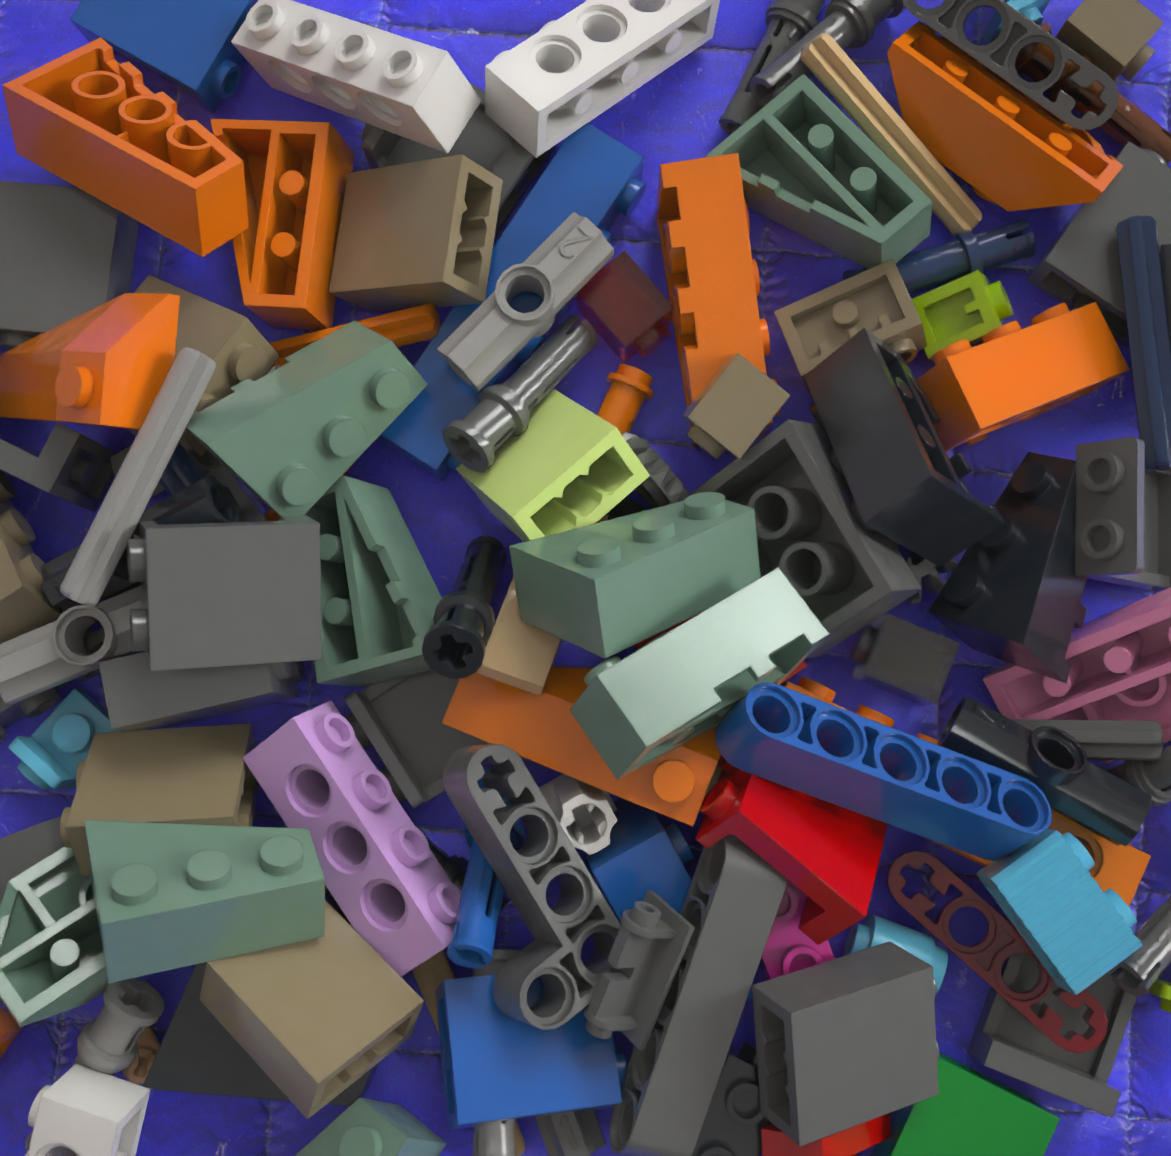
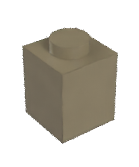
[1056,0,1164,82]
[682,353,790,459]

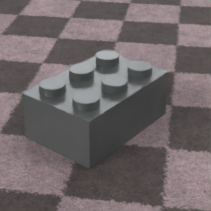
[689,419,922,659]

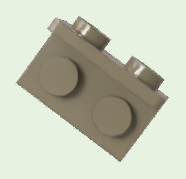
[774,259,927,396]

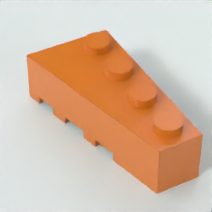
[2,37,249,257]
[655,153,780,447]

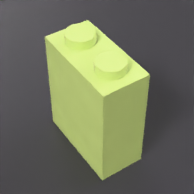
[456,389,650,542]

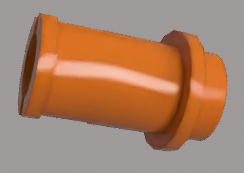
[597,364,654,435]

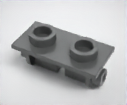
[583,890,695,1050]

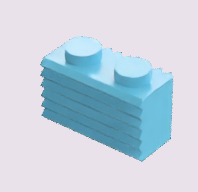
[976,829,1142,996]

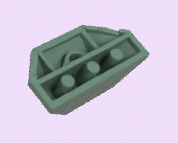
[0,847,110,1027]

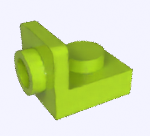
[912,270,1014,361]

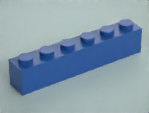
[378,123,646,481]

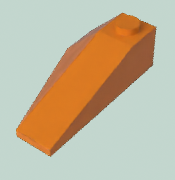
[0,293,180,430]
[442,666,720,826]

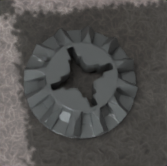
[622,432,690,508]

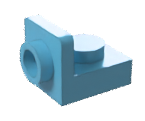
[8,688,129,790]

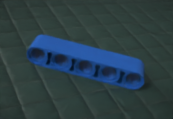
[715,682,1052,861]

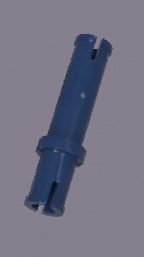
[843,218,1036,293]

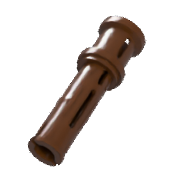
[1016,20,1171,164]

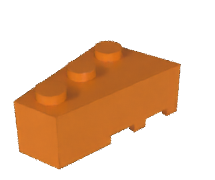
[210,119,355,330]
[916,302,1130,452]

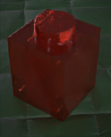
[576,251,674,363]

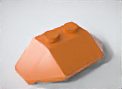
[887,21,1123,212]

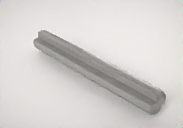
[60,347,216,607]

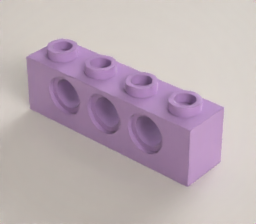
[243,700,461,977]

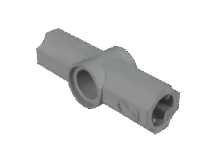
[437,212,614,392]
[0,585,142,704]

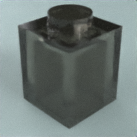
[849,613,960,706]

